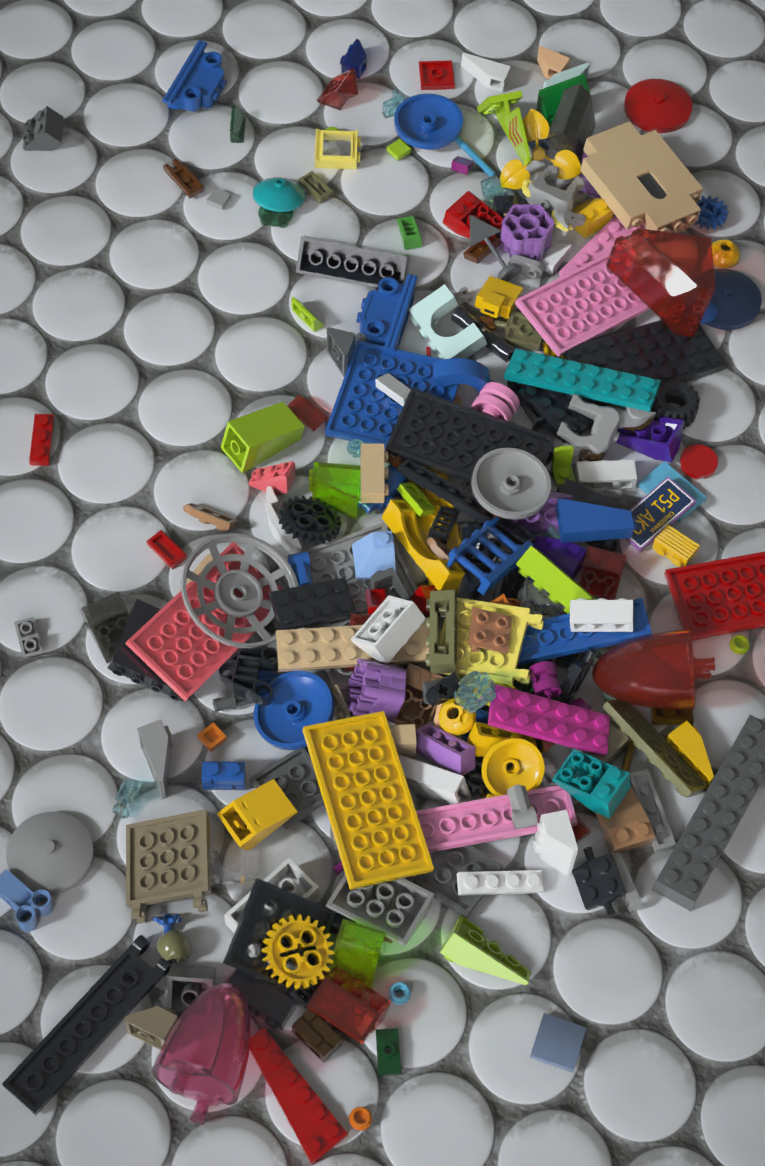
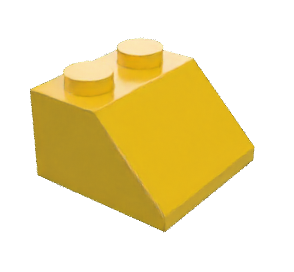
[572,198,613,239]

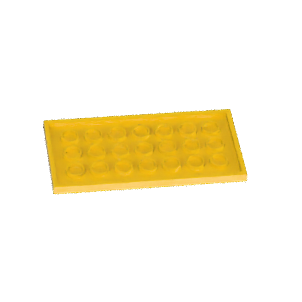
[302,711,434,890]

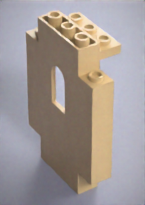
[580,121,703,245]

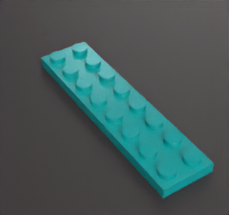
[504,348,661,412]

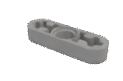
[611,851,642,912]

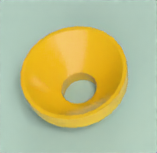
[707,240,740,268]
[439,697,477,735]

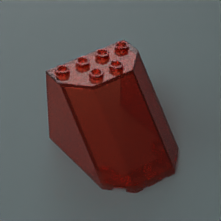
[606,228,716,337]

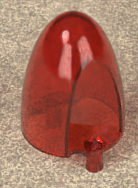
[592,629,715,710]

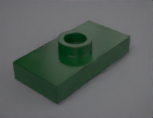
[375,1028,401,1076]

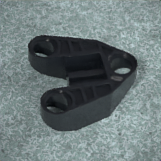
[219,646,278,706]

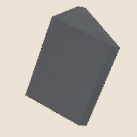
[327,327,355,377]

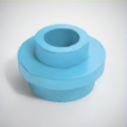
[388,982,411,1005]

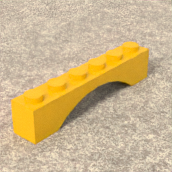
[382,499,465,591]

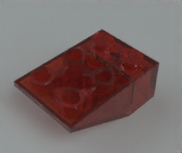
[578,546,627,600]

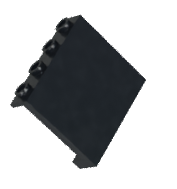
[107,599,184,701]

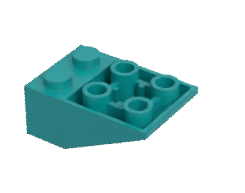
[552,749,631,819]

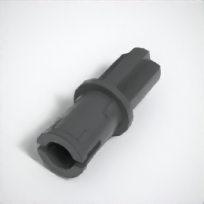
[213,693,254,712]

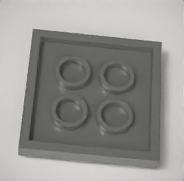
[250,748,325,830]
[413,845,503,918]

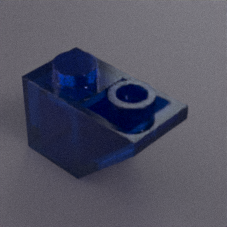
[340,39,367,79]

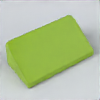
[291,297,324,332]

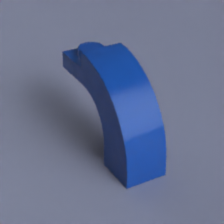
[433,358,491,393]

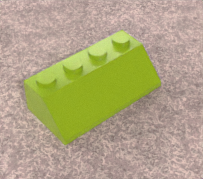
[516,546,597,614]

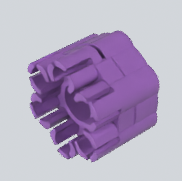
[499,204,554,262]
[347,658,406,723]

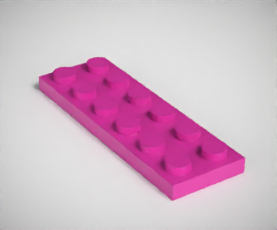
[488,684,610,756]

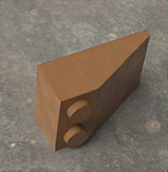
[595,787,655,853]

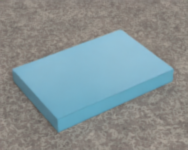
[638,461,707,522]

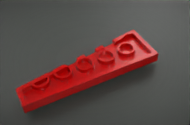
[246,1028,348,1165]

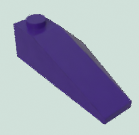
[616,417,684,463]
[533,535,587,579]

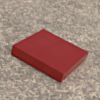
[418,60,455,90]

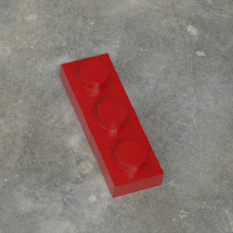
[29,414,55,466]

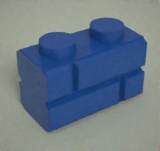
[202,761,246,790]

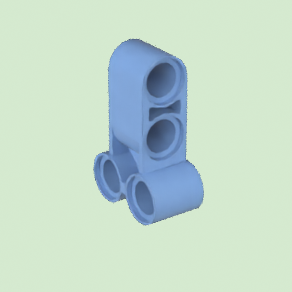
[0,869,54,932]

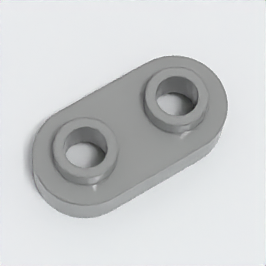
[508,255,544,278]

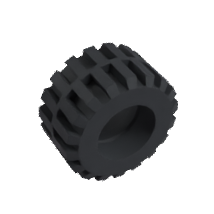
[651,380,700,430]

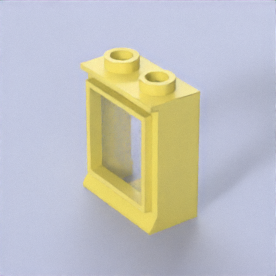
[315,128,361,169]

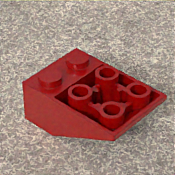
[442,190,504,245]

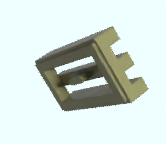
[298,171,334,204]

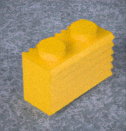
[652,524,700,567]

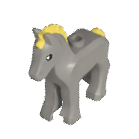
[521,164,588,236]

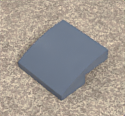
[530,1013,586,1073]

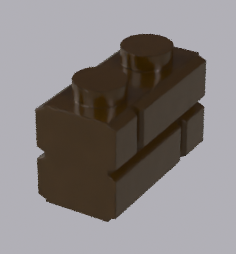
[292,1008,343,1063]

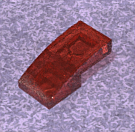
[287,395,328,432]

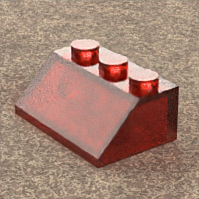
[306,966,392,1044]

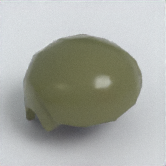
[156,930,192,963]

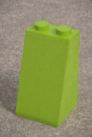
[221,401,305,473]

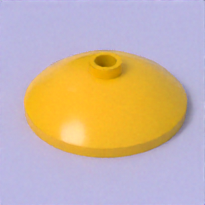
[482,737,545,796]

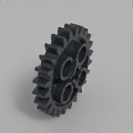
[278,495,342,545]

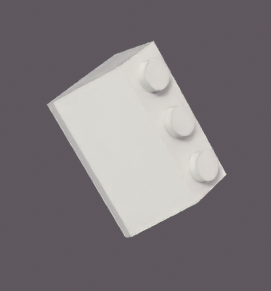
[350,596,426,664]
[533,810,578,875]

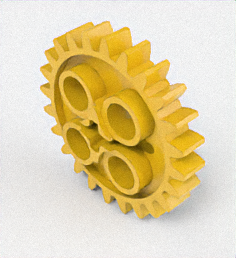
[261,914,335,989]

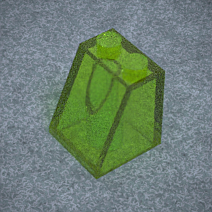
[309,462,361,519]
[329,919,386,991]

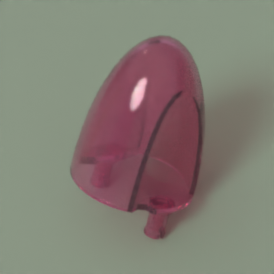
[152,983,251,1125]

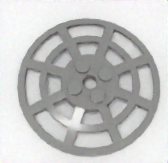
[181,533,298,648]

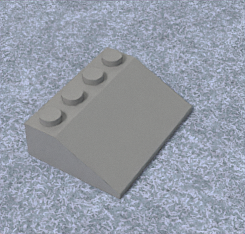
[326,875,434,946]

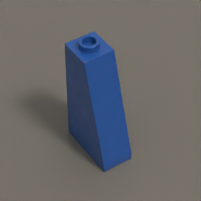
[555,499,636,543]

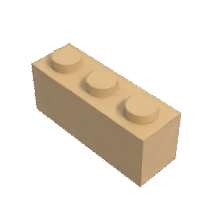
[360,443,388,503]

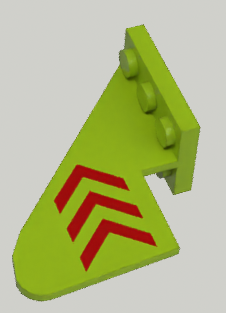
[477,90,531,165]

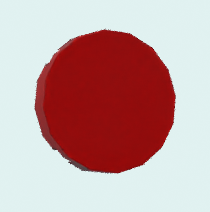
[679,444,718,479]

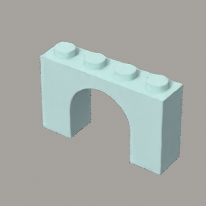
[408,284,487,359]

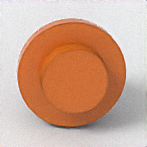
[349,1107,372,1131]

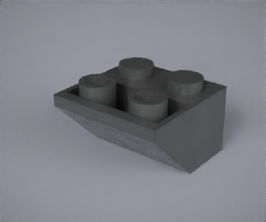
[23,106,63,151]

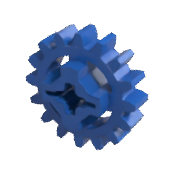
[694,195,729,230]

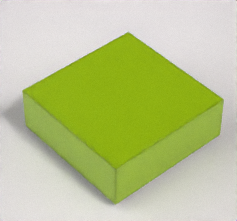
[387,139,411,161]

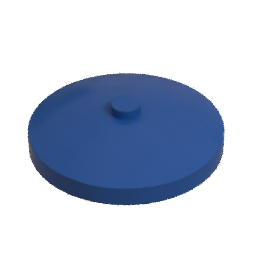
[394,94,463,150]
[254,671,335,750]

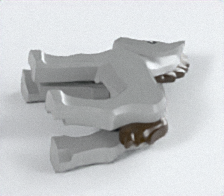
[550,394,656,462]

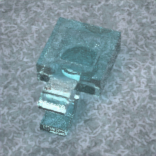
[112,780,142,819]

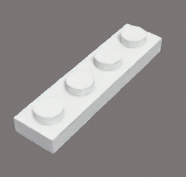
[457,870,544,895]

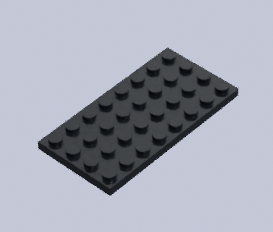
[564,313,727,406]
[385,388,555,483]

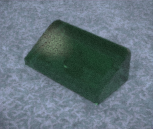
[230,105,246,143]

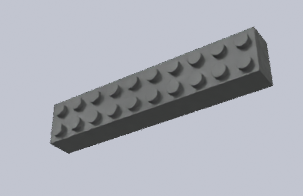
[652,715,765,912]

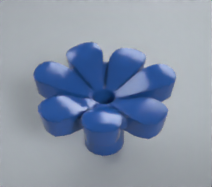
[153,913,182,934]

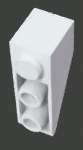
[461,53,511,92]

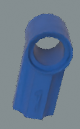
[287,551,313,586]

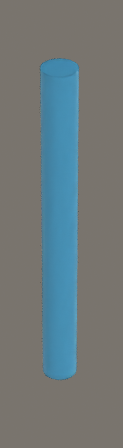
[455,136,496,179]

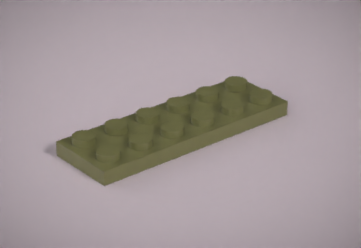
[602,698,709,798]

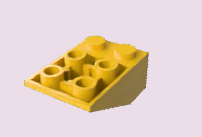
[217,779,298,852]

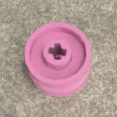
[471,382,520,422]

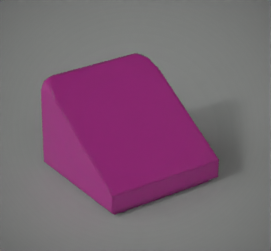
[451,156,474,175]

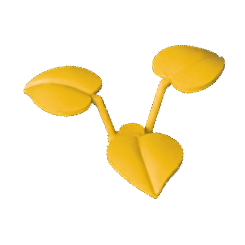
[500,109,582,189]

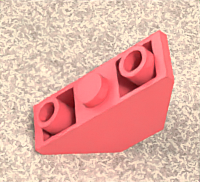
[248,461,296,496]

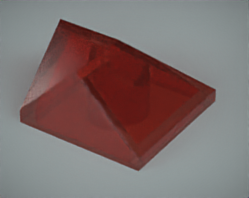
[317,68,358,110]

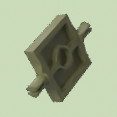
[494,311,544,351]

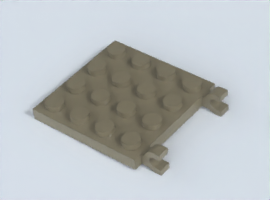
[126,809,211,924]

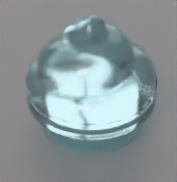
[347,439,364,458]

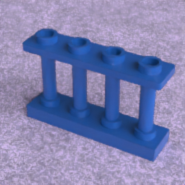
[447,516,534,596]

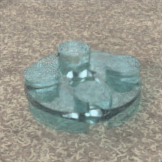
[454,671,496,713]

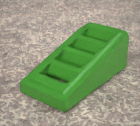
[397,216,422,250]

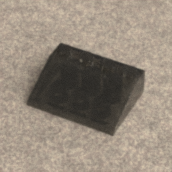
[547,83,596,164]

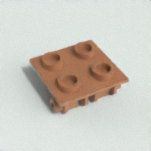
[468,607,512,654]

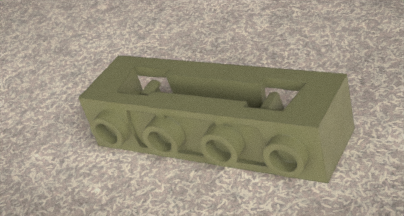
[426,590,457,674]

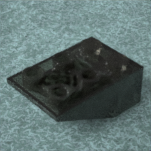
[80,592,130,664]

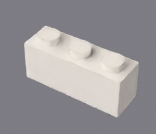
[575,459,637,490]
[570,598,634,632]

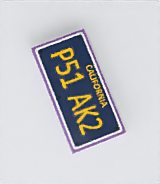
[625,477,696,553]

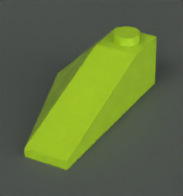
[440,915,531,985]

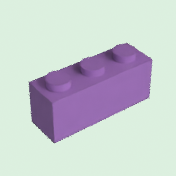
[415,723,475,776]

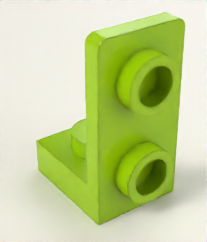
[551,445,576,488]

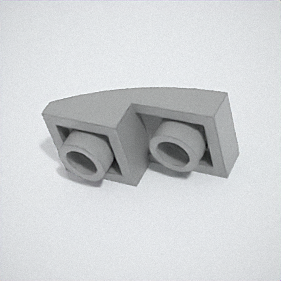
[14,617,43,659]

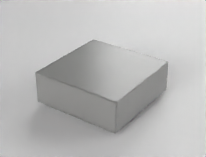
[207,188,231,210]

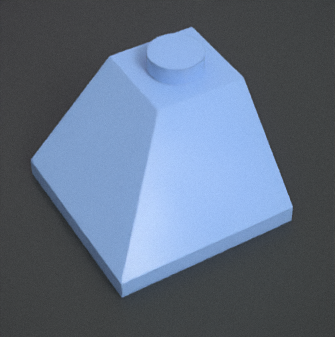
[352,531,396,580]

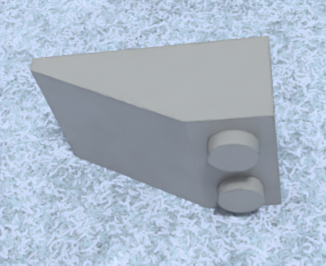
[137,719,173,799]

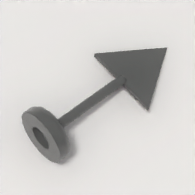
[470,215,521,282]

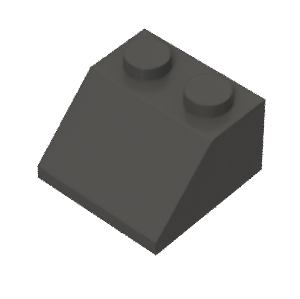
[167,964,216,1020]

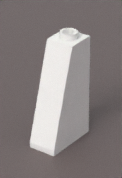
[398,754,472,806]

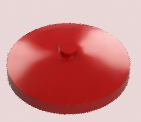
[624,79,692,134]

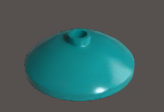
[252,177,305,212]

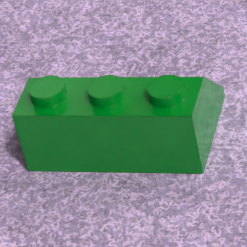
[536,74,592,127]

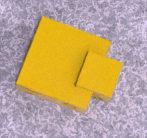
[475,276,523,319]

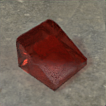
[572,816,592,844]

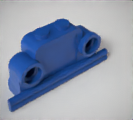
[162,40,227,112]
[356,274,418,352]

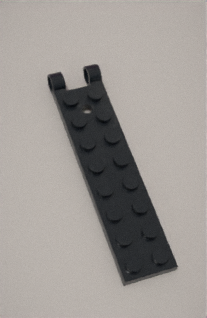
[2,935,175,1116]

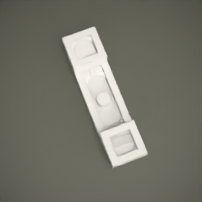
[266,486,301,554]

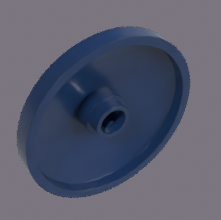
[689,269,762,330]

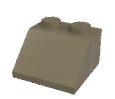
[124,1006,180,1054]

